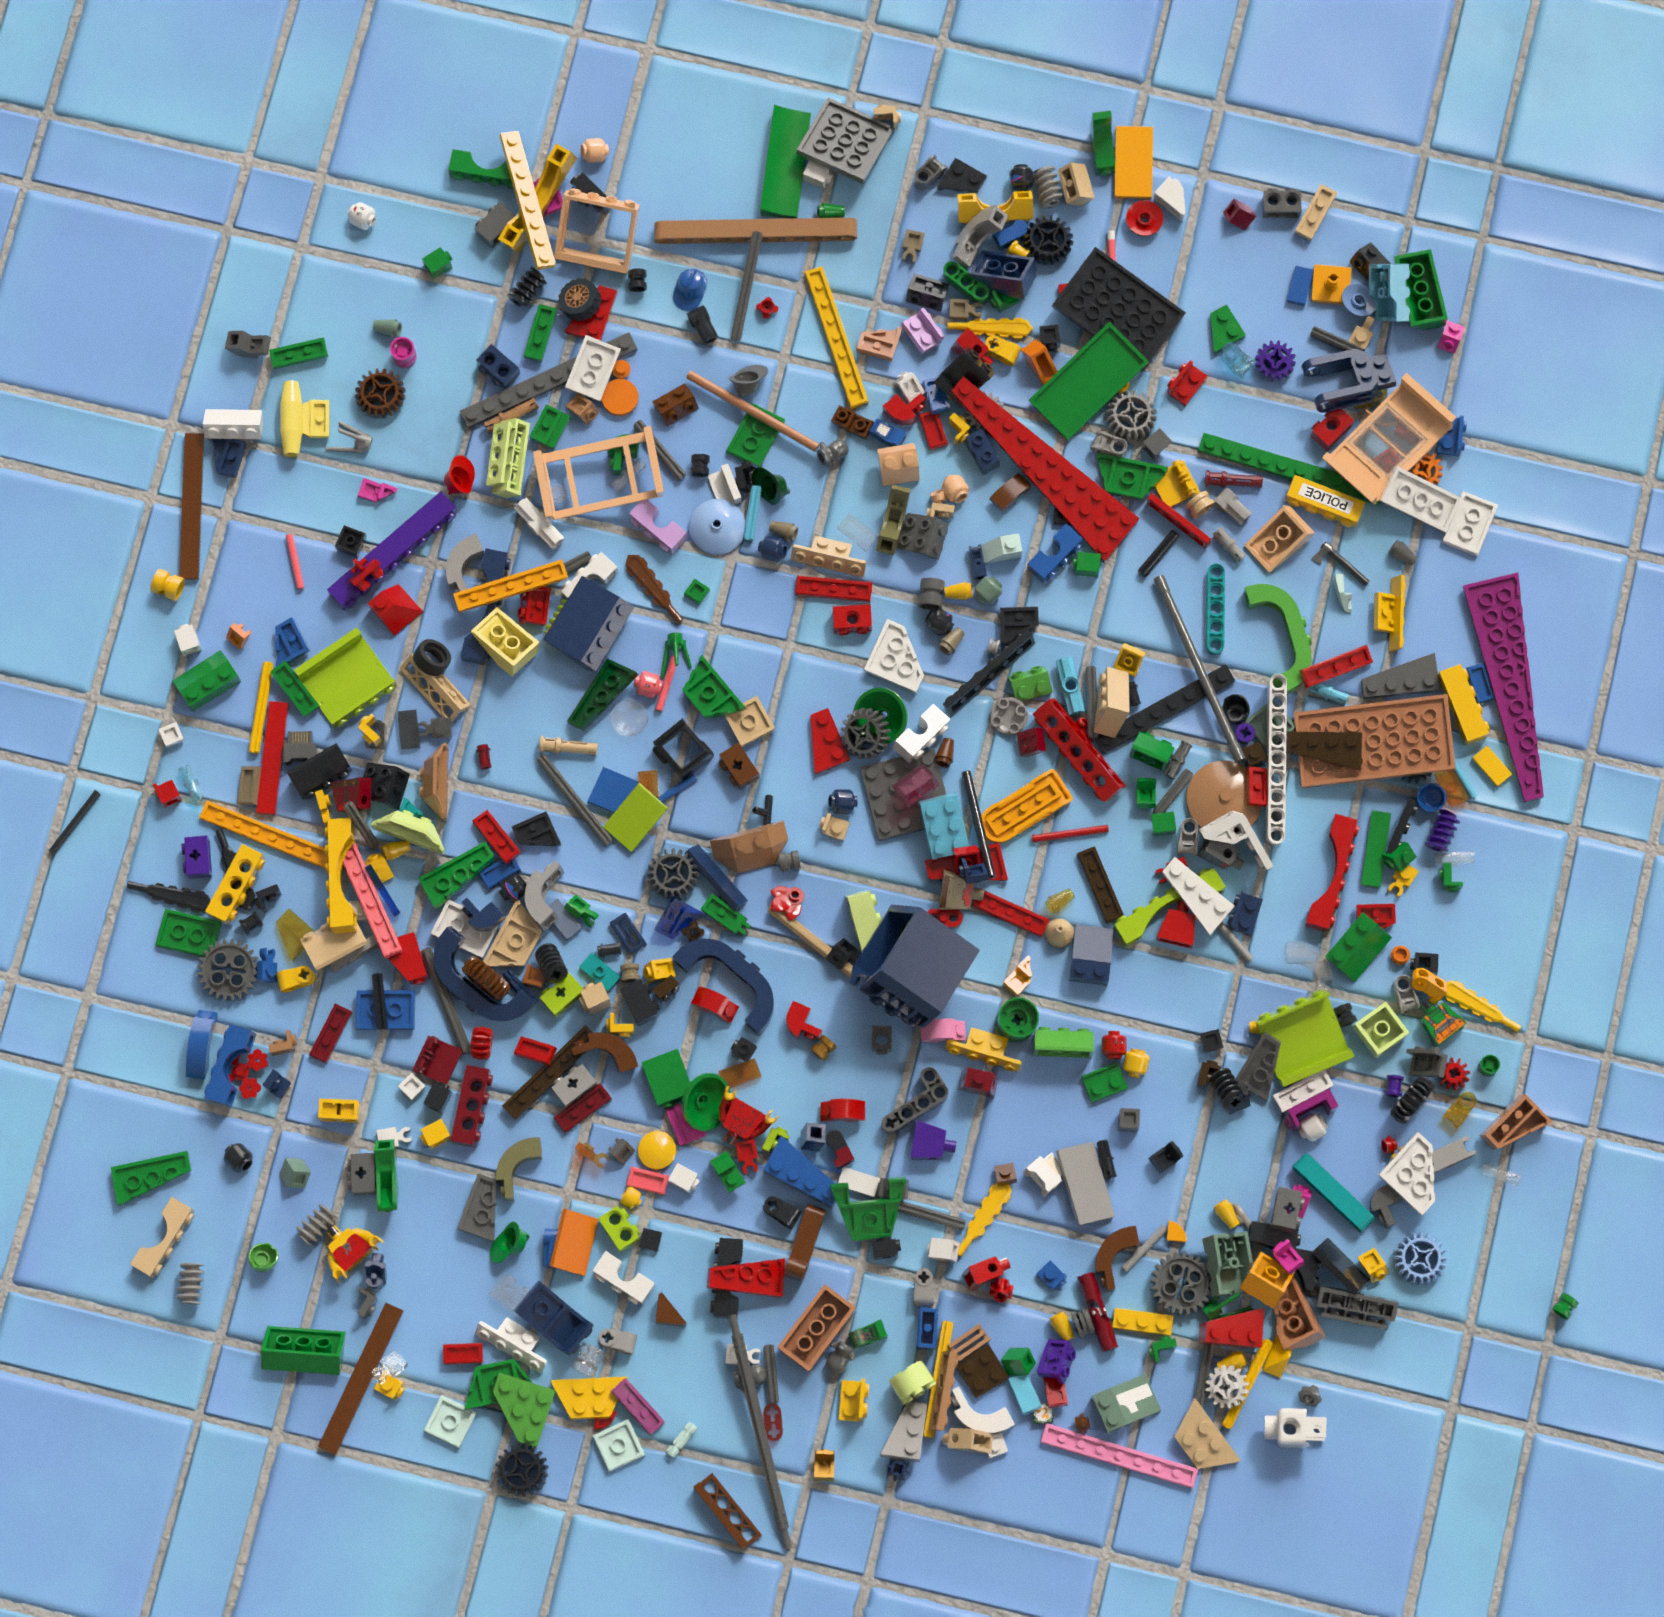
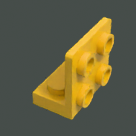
[839,1379,869,1422]

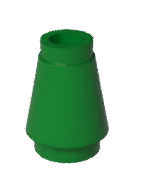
[817,203,845,218]

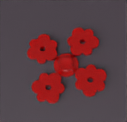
[229,1049,268,1099]

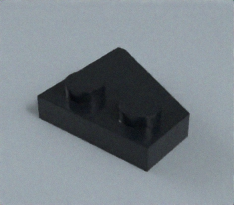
[1000,607,1039,645]

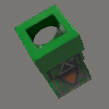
[848,1319,888,1349]

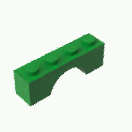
[448,149,514,189]

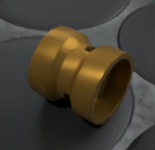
[810,1035,837,1062]

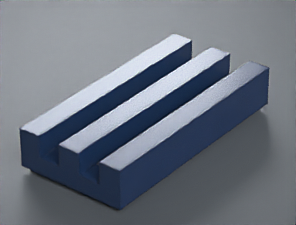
[610,912,647,955]

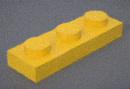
[1112,1308,1173,1336]

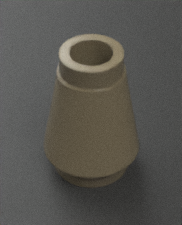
[769,521,798,542]
[938,627,965,655]

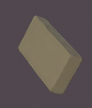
[237,766,261,805]

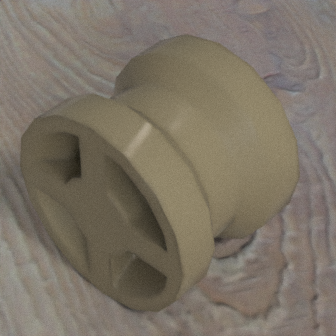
[620,964,640,983]

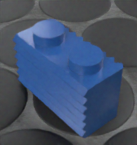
[916,1307,939,1350]

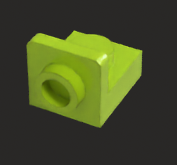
[762,1127,790,1154]

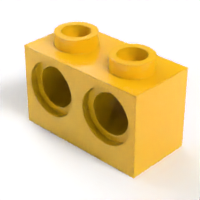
[318,1098,361,1123]

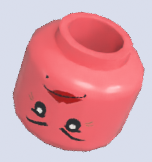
[633,671,662,698]

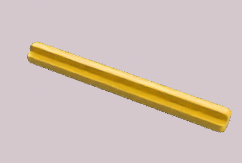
[249,661,274,754]
[1222,1339,1273,1429]

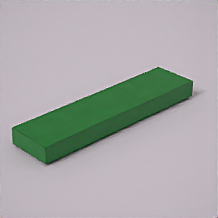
[1360,810,1391,889]

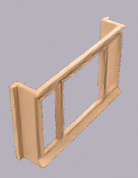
[533,426,664,520]

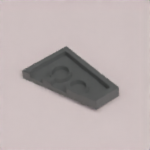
[1235,1031,1281,1101]
[457,1173,497,1242]

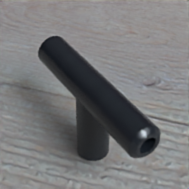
[752,795,773,826]

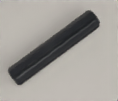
[1138,530,1179,577]
[372,973,388,1030]

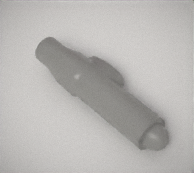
[1232,1202,1251,1231]

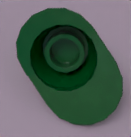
[751,467,790,505]

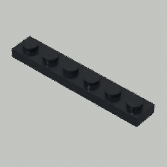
[943,630,1035,717]

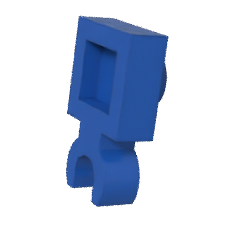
[257,948,277,983]

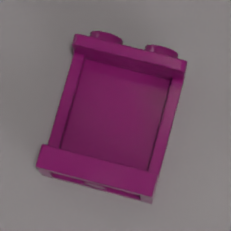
[1284,1089,1339,1132]

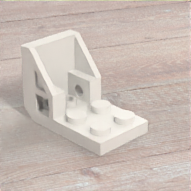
[1199,811,1273,870]

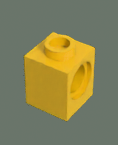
[420,1119,451,1149]

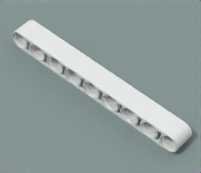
[1266,674,1287,845]

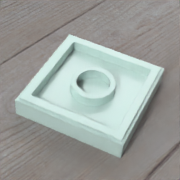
[424,1395,477,1449]
[593,1419,645,1472]

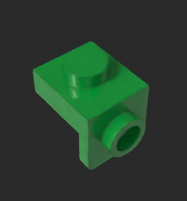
[1136,778,1156,808]
[1382,842,1417,872]
[1438,863,1463,892]
[1148,1336,1177,1363]

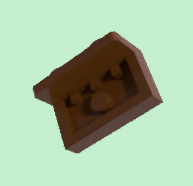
[652,383,699,426]

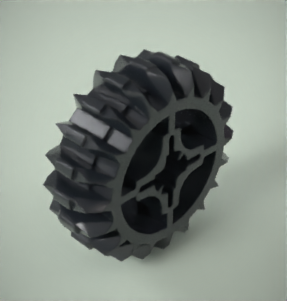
[1023,215,1073,265]
[1390,1075,1435,1124]
[495,1443,549,1497]

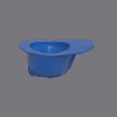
[673,268,708,311]

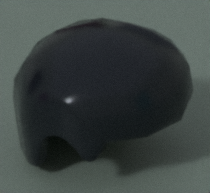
[1222,694,1250,725]

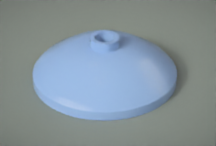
[689,499,746,555]

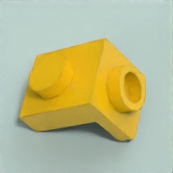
[949,412,970,445]
[358,714,382,747]
[364,853,394,886]
[606,1013,634,1038]

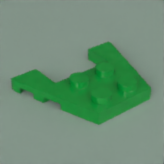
[830,1177,906,1241]

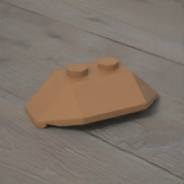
[420,743,449,822]
[709,820,788,874]

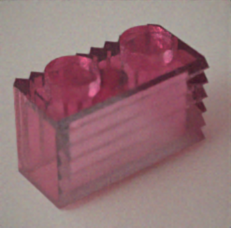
[892,764,939,807]

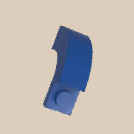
[186,1010,218,1080]

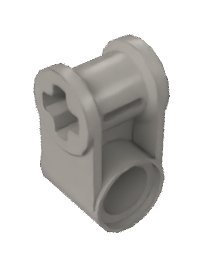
[1090,430,1127,458]
[1177,818,1198,856]
[1393,975,1420,1014]
[914,1268,934,1307]
[599,1329,638,1355]

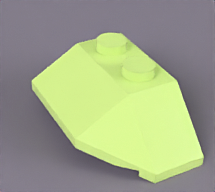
[371,810,446,855]

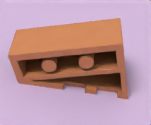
[1479,1094,1552,1149]

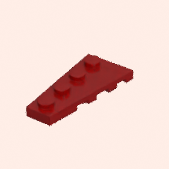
[707,1258,785,1298]

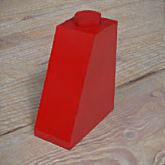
[377,932,429,986]

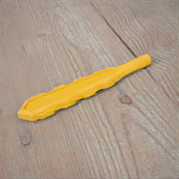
[947,318,1033,339]
[1444,980,1521,1033]
[958,1183,1012,1257]

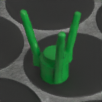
[660,632,692,679]
[1202,1292,1253,1321]

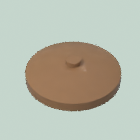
[1186,760,1262,832]

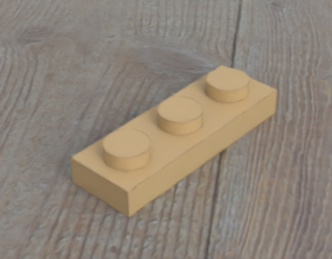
[1295,184,1337,241]

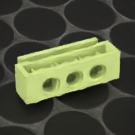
[486,418,530,498]

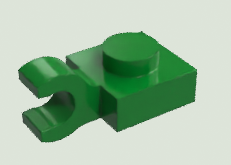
[564,894,599,927]

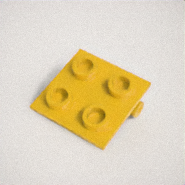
[1155,460,1200,507]

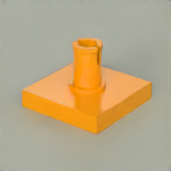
[1311,264,1352,305]

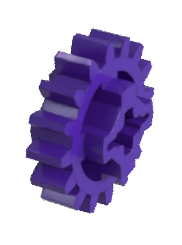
[1255,340,1296,381]

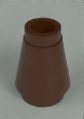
[935,738,954,768]

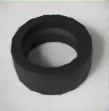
[413,639,451,676]

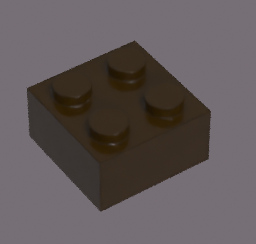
[653,974,680,1003]

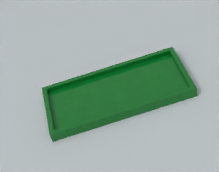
[1029,322,1149,441]

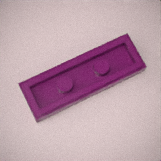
[610,1378,665,1436]

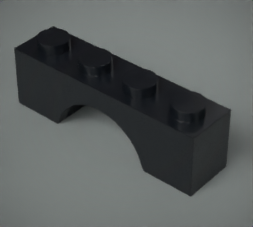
[710,1238,743,1320]

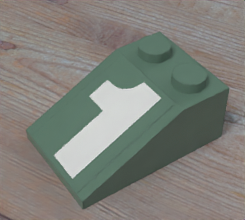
[1091,1374,1161,1434]

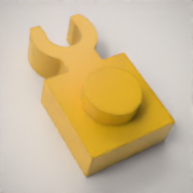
[315,790,331,826]
[1388,865,1419,897]

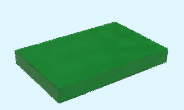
[726,403,785,467]
[155,908,222,958]

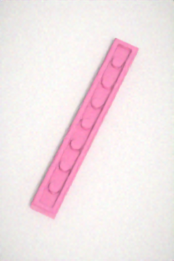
[1040,1423,1198,1489]

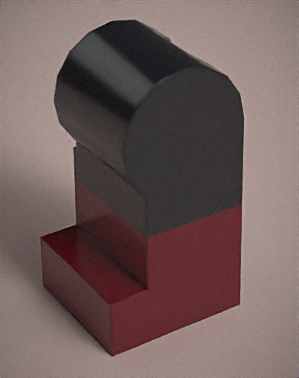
[826,1130,854,1170]

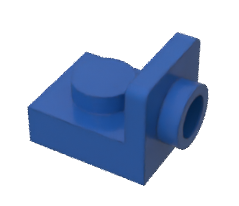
[1036,1260,1067,1291]

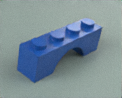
[204,1024,257,1107]

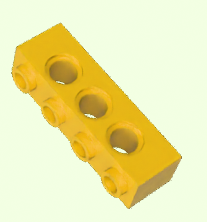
[205,844,265,925]

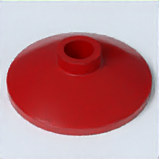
[1126,200,1163,236]

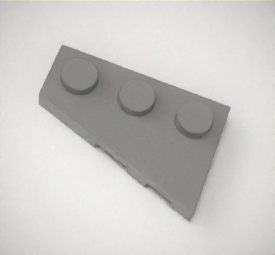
[880,1401,927,1462]

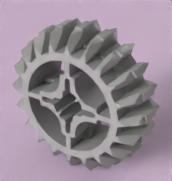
[1106,390,1157,441]

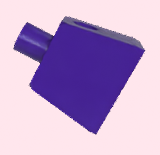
[910,1121,957,1160]

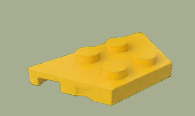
[551,1377,628,1420]

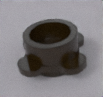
[682,920,705,942]

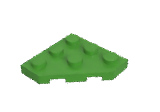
[493,1372,556,1447]

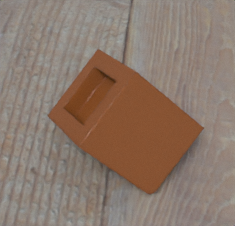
[523,964,546,991]

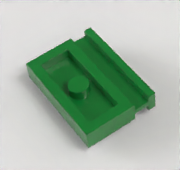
[529,404,571,450]
[1081,1062,1128,1103]

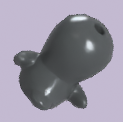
[816,439,849,468]
[826,1341,855,1374]
[733,1365,766,1392]

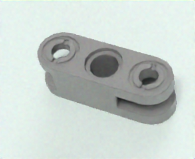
[1432,1136,1477,1174]

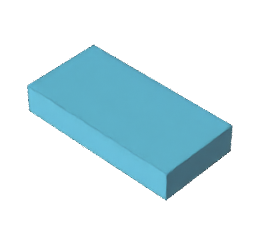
[1008,1375,1042,1415]

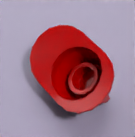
[444,455,475,495]

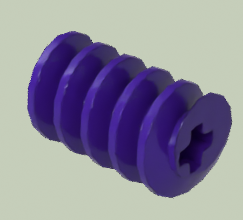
[1424,809,1460,852]

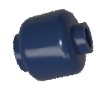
[758,536,788,562]
[828,789,858,814]

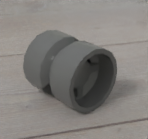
[918,578,945,610]

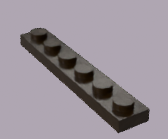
[502,1025,593,1121]

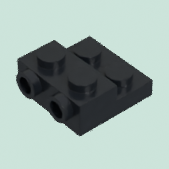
[570,172,610,215]

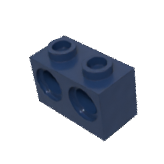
[476,344,520,389]

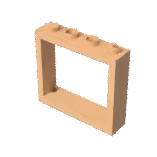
[554,189,640,274]

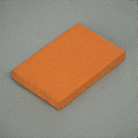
[550,1209,598,1276]

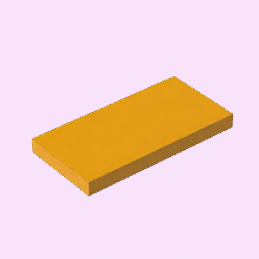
[1114,126,1153,199]

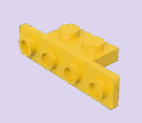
[1373,575,1405,652]
[945,1027,1022,1072]

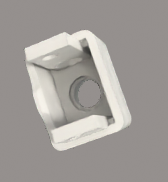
[1264,1408,1326,1448]

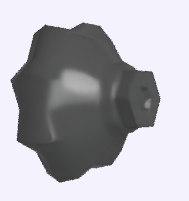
[1298,1385,1322,1407]

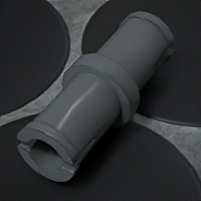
[1163,740,1192,780]

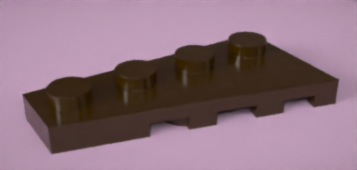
[1286,731,1363,771]

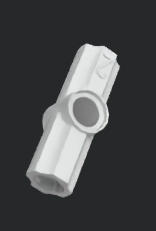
[514,498,564,550]

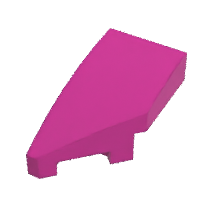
[357,478,398,503]

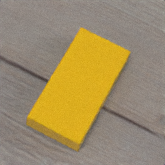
[1472,746,1512,787]

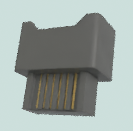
[283,731,317,766]

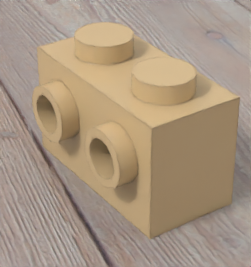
[1058,162,1095,206]
[579,982,611,1016]

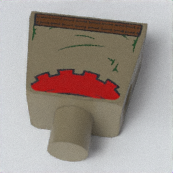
[939,870,984,910]

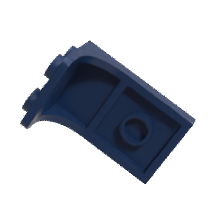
[513,1280,594,1355]

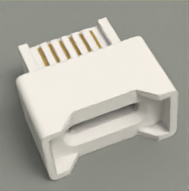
[1023,1152,1063,1197]

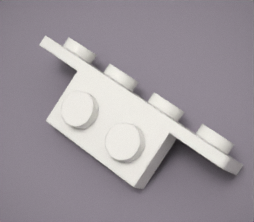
[475,1317,547,1373]

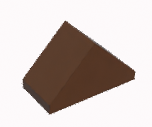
[656,1292,687,1327]

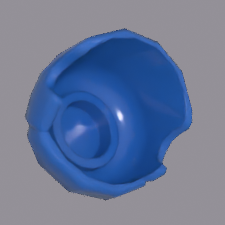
[1416,783,1447,812]

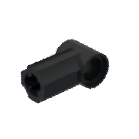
[686,305,718,345]

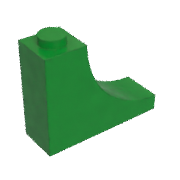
[1089,110,1115,176]

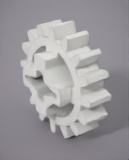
[1206,1365,1249,1408]

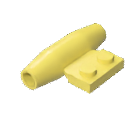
[280,381,329,457]

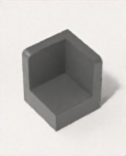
[1142,428,1172,461]
[1118,1108,1140,1132]

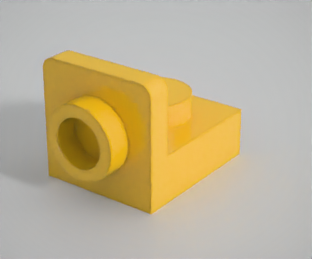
[643,958,676,984]
[1358,1248,1389,1283]
[374,1372,405,1401]

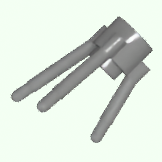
[325,421,373,454]

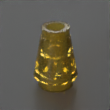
[1045,888,1075,914]

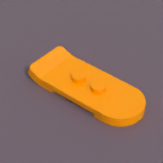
[982,769,1073,843]

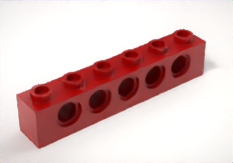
[1033,698,1126,802]

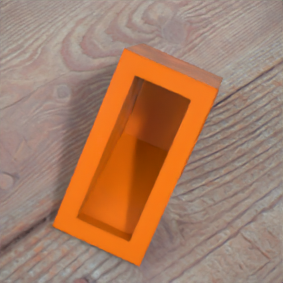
[1021,340,1058,385]

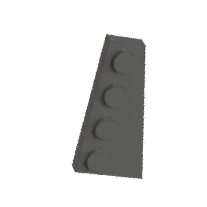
[1361,653,1440,699]

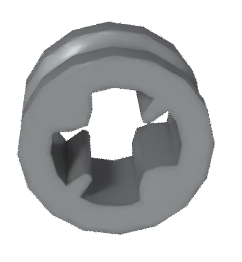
[987,638,1000,657]

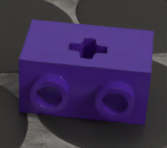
[181,835,212,879]

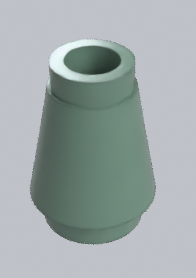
[373,319,402,338]

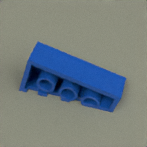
[763,1136,836,1209]

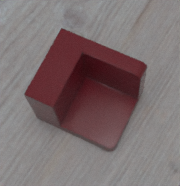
[1223,198,1256,230]

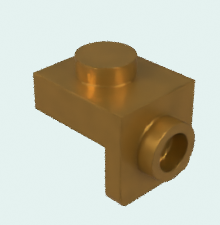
[814,1449,835,1482]

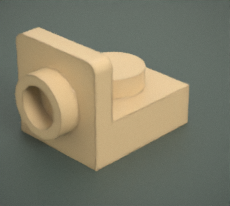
[927,502,955,519]
[819,813,850,841]

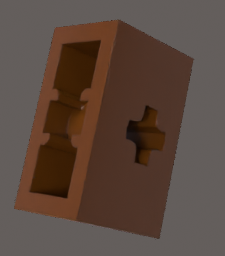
[718,743,760,790]

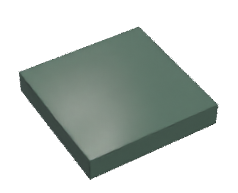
[1243,700,1296,751]

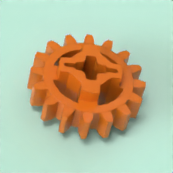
[1409,452,1443,485]

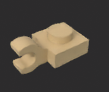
[1349,315,1375,352]

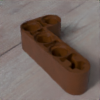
[784,1204,826,1282]

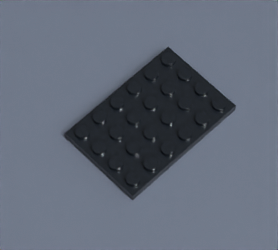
[1051,247,1186,372]

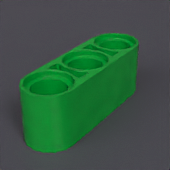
[943,261,989,305]

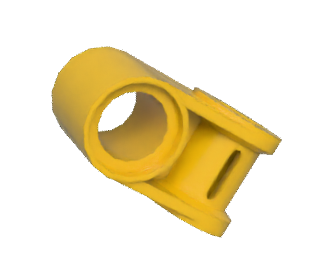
[985,335,1022,366]
[276,966,315,993]

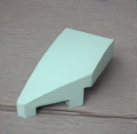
[1334,574,1352,613]

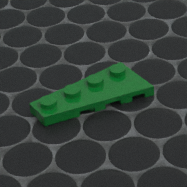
[418,841,495,910]
[110,1151,192,1206]

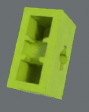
[540,973,583,1018]

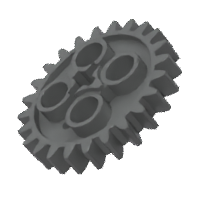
[197,938,258,1001]
[1149,1251,1211,1316]

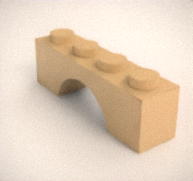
[130,1197,194,1278]

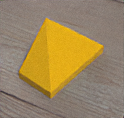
[1262,1334,1293,1378]

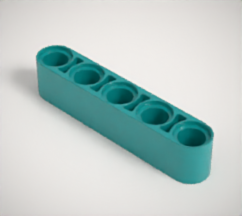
[1292,1152,1375,1233]

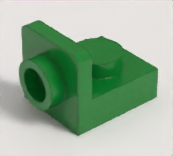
[989,290,1019,313]

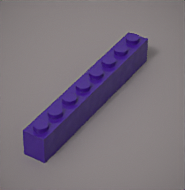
[327,491,457,610]

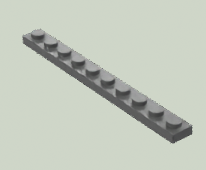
[460,332,637,429]

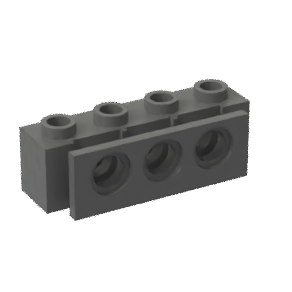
[1315,1285,1399,1329]

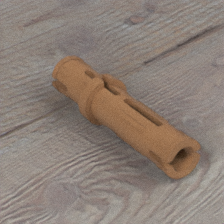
[483,398,539,433]

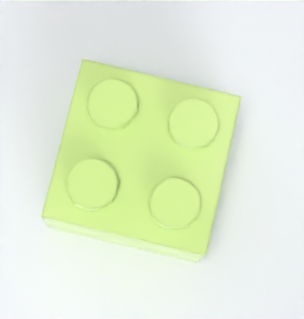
[1353,1002,1409,1059]

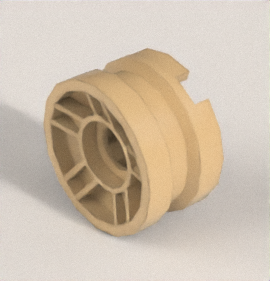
[1185,491,1215,519]

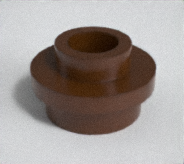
[1075,1413,1090,1433]

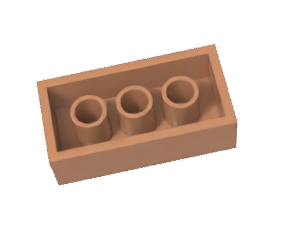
[777,1284,856,1373]

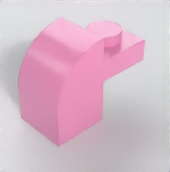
[921,1019,966,1043]

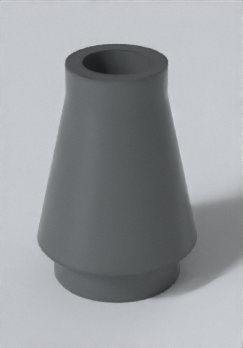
[1389,540,1418,566]

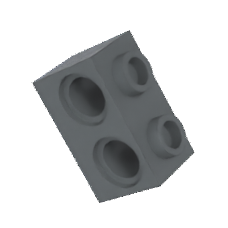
[1262,188,1302,218]

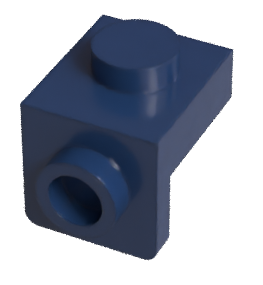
[958,858,989,884]

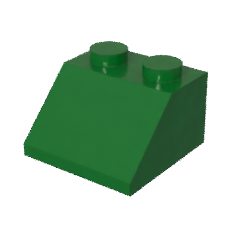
[1129,732,1175,772]

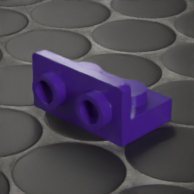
[1037,1339,1076,1384]

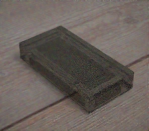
[397,709,421,750]

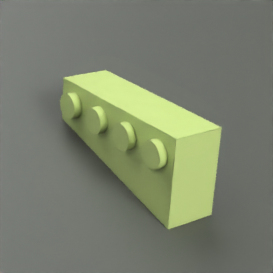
[845,890,881,952]

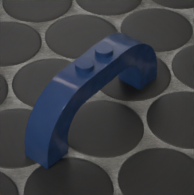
[434,926,539,1021]
[672,939,774,1036]

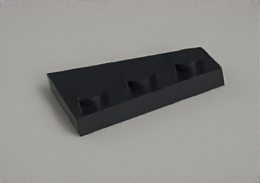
[1386,797,1418,854]

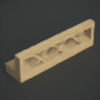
[400,653,471,723]

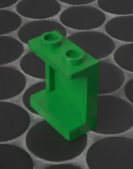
[641,1049,690,1109]

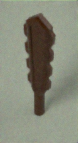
[625,555,683,624]

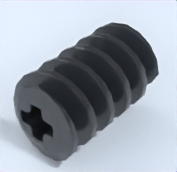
[507,266,547,307]
[535,943,568,984]
[1210,1068,1246,1111]

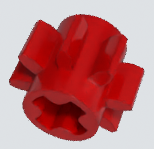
[989,1278,1014,1302]

